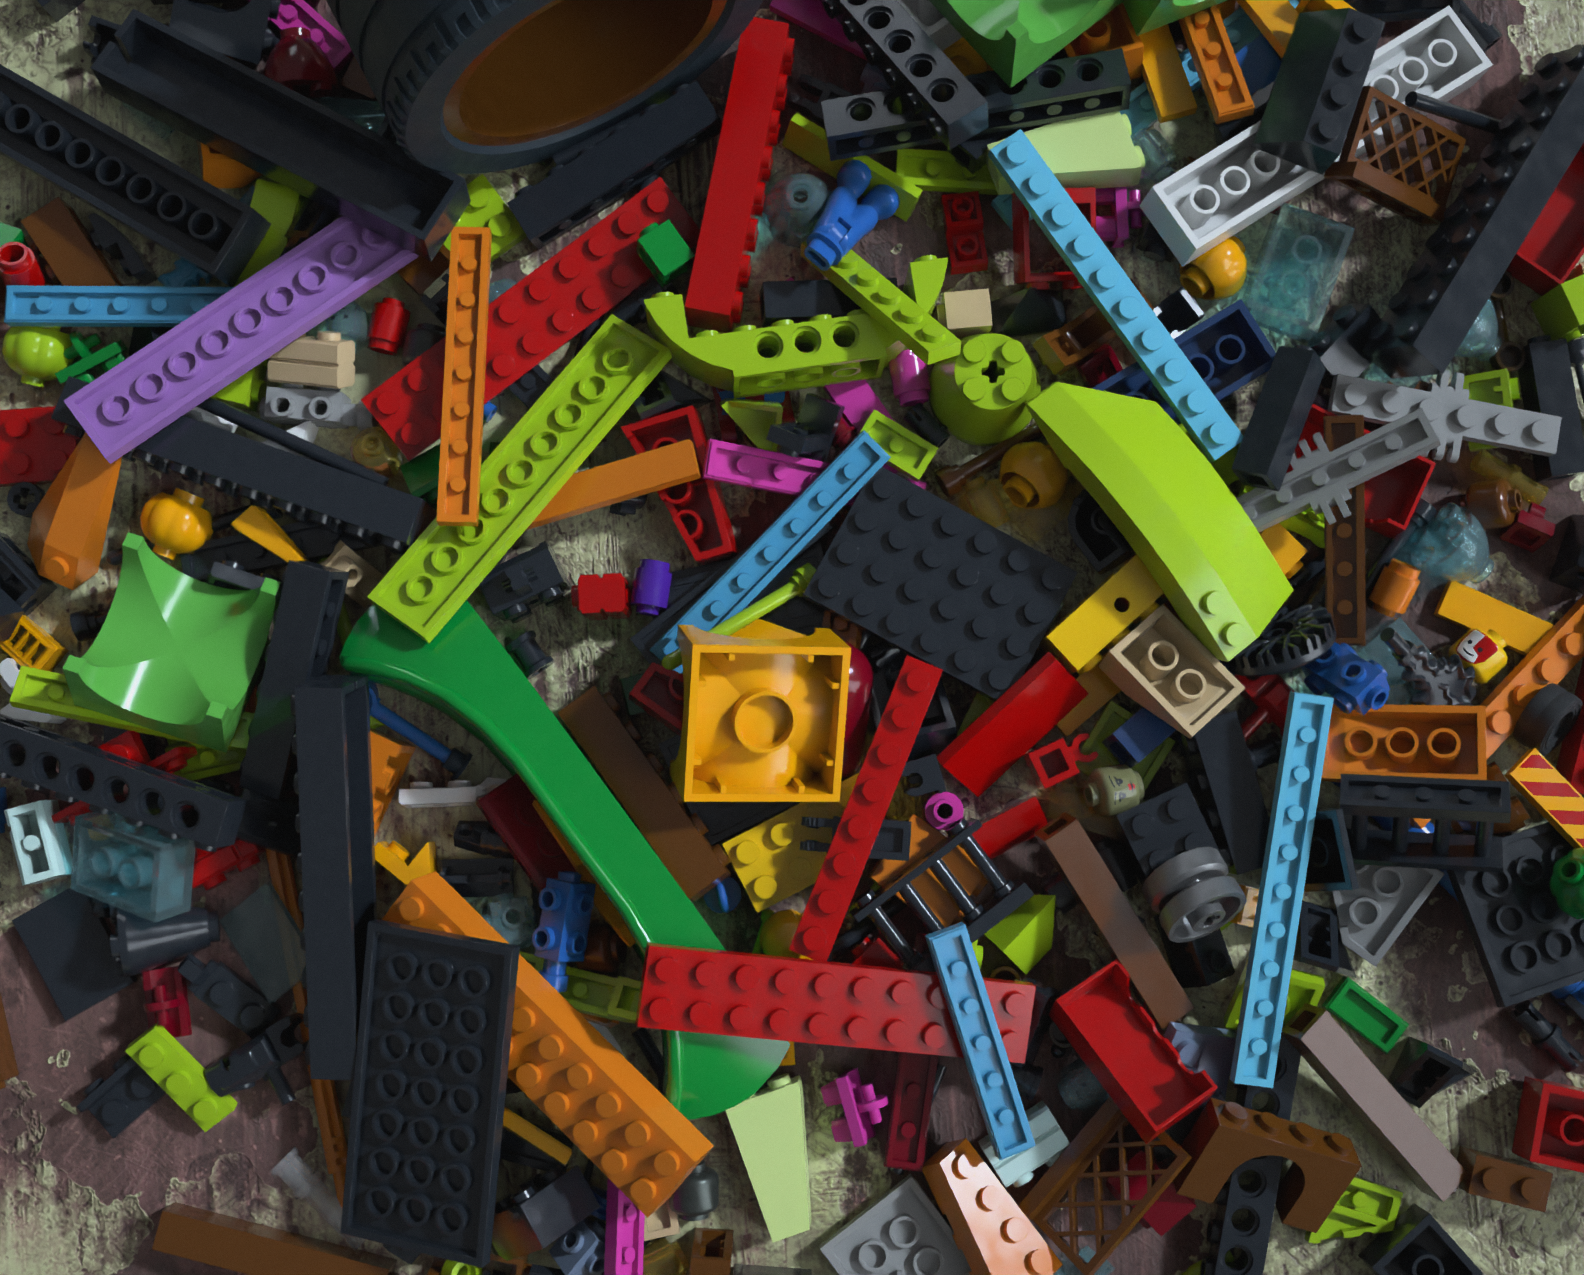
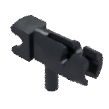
[205,1013,309,1106]

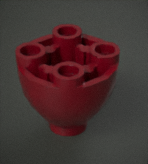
[263,27,340,107]

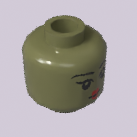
[1083,764,1144,817]

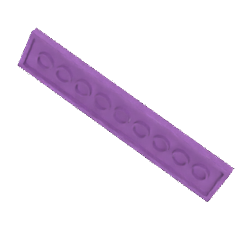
[63,216,419,464]

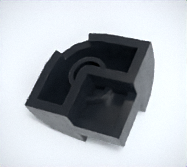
[1068,489,1134,575]

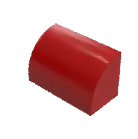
[972,796,1048,859]

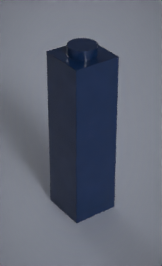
[1102,660,1222,768]

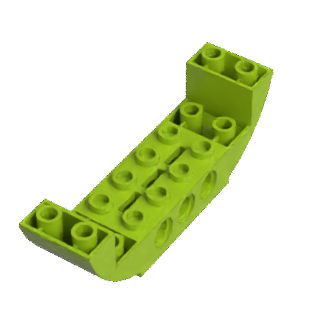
[644,255,948,399]

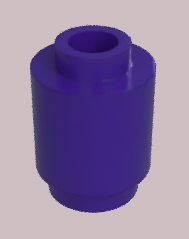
[629,559,672,616]

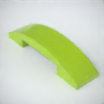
[519,951,641,1024]

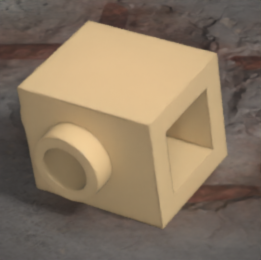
[935,288,993,337]

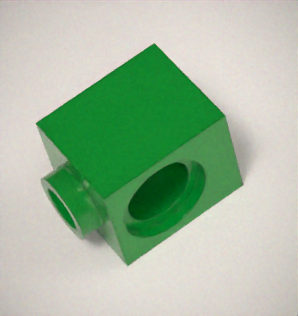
[636,219,695,288]

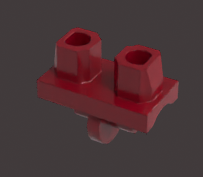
[142,966,192,1037]

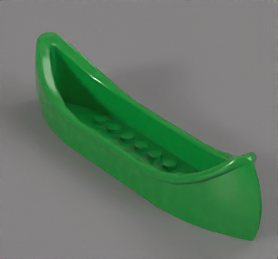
[340,600,791,1120]

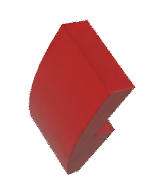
[941,191,988,275]

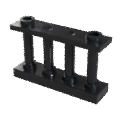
[1340,774,1511,873]
[849,817,1034,972]

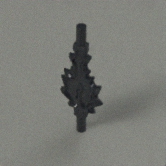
[1380,627,1476,706]

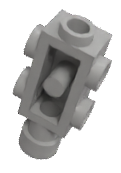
[260,383,378,432]

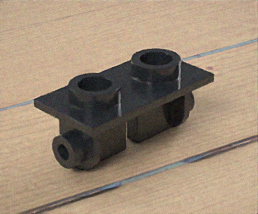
[437,858,514,897]

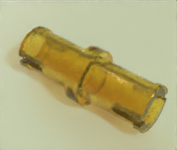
[1469,449,1548,505]

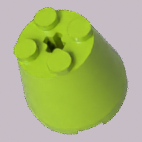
[928,333,1041,446]

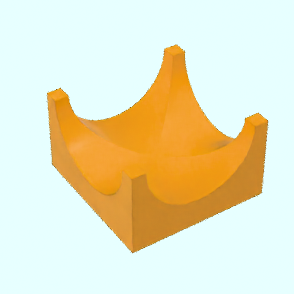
[669,625,851,802]

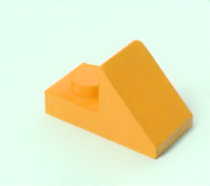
[374,840,437,885]

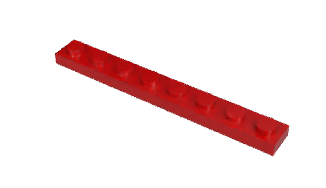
[789,655,943,961]

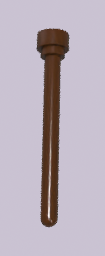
[934,423,1044,498]

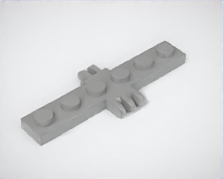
[1328,370,1562,463]
[1236,407,1441,532]

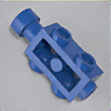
[1300,642,1390,716]
[532,870,596,992]

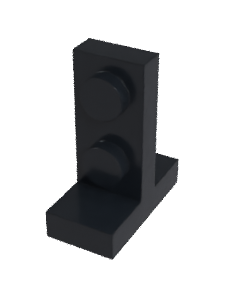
[766,393,845,462]

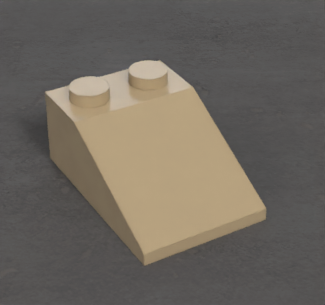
[1098,604,1245,739]

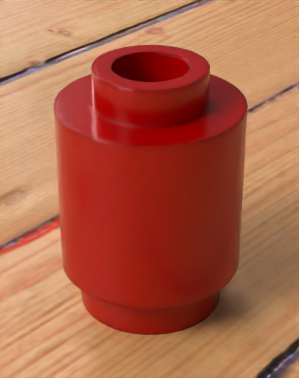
[0,242,45,286]
[366,297,411,356]

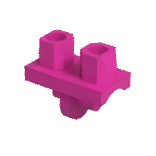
[1095,187,1146,248]
[821,1068,889,1148]

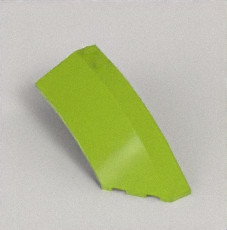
[1025,382,1293,662]

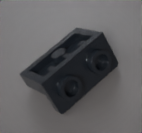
[1153,913,1235,988]
[76,1054,167,1139]

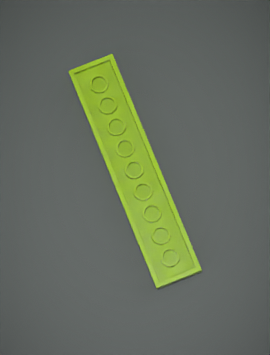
[367,314,672,643]

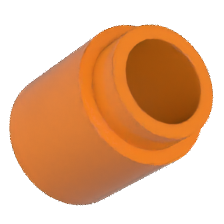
[1369,558,1421,617]

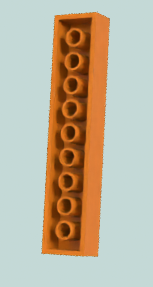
[382,871,714,1218]

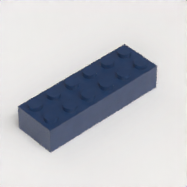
[1082,299,1276,486]

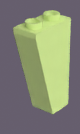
[986,111,1145,195]
[725,1073,812,1243]

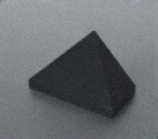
[990,287,1067,338]

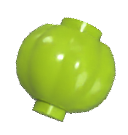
[2,326,75,388]

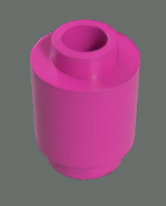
[888,349,931,407]
[922,792,964,830]

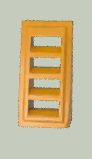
[231,505,311,563]
[0,615,69,672]

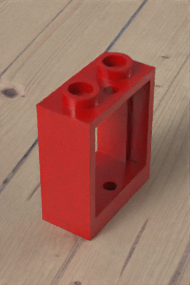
[1012,187,1096,290]

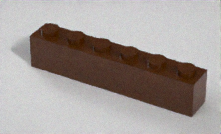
[558,686,731,902]

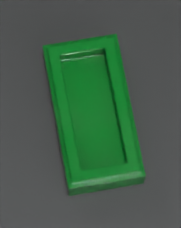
[1322,976,1409,1055]

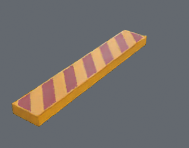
[1504,748,1584,849]

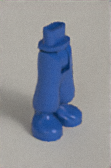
[804,160,900,271]

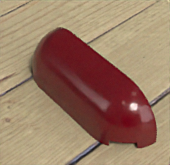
[841,641,873,782]

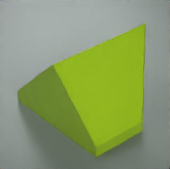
[720,398,783,452]
[984,895,1056,974]

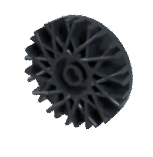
[1221,603,1337,677]

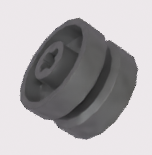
[1142,847,1246,943]

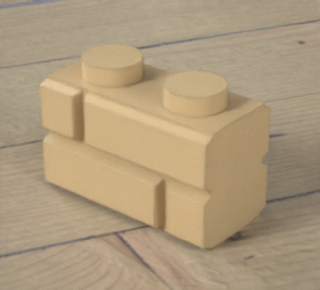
[268,331,355,389]

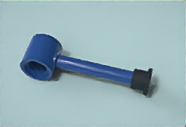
[369,681,473,780]

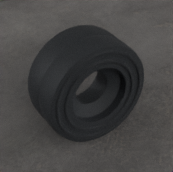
[1513,683,1582,756]

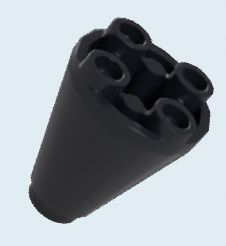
[110,899,221,977]

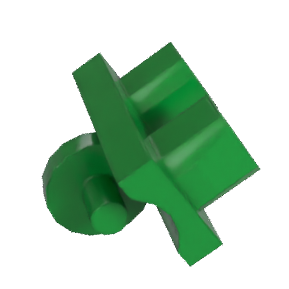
[55,330,128,384]

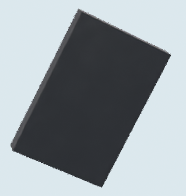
[12,882,137,1021]

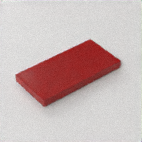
[937,652,1089,797]

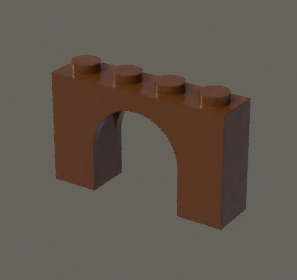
[1169,1098,1362,1233]

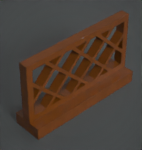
[1324,86,1466,226]
[1018,1097,1192,1275]

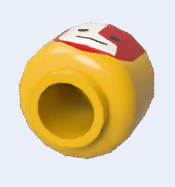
[1448,628,1508,684]

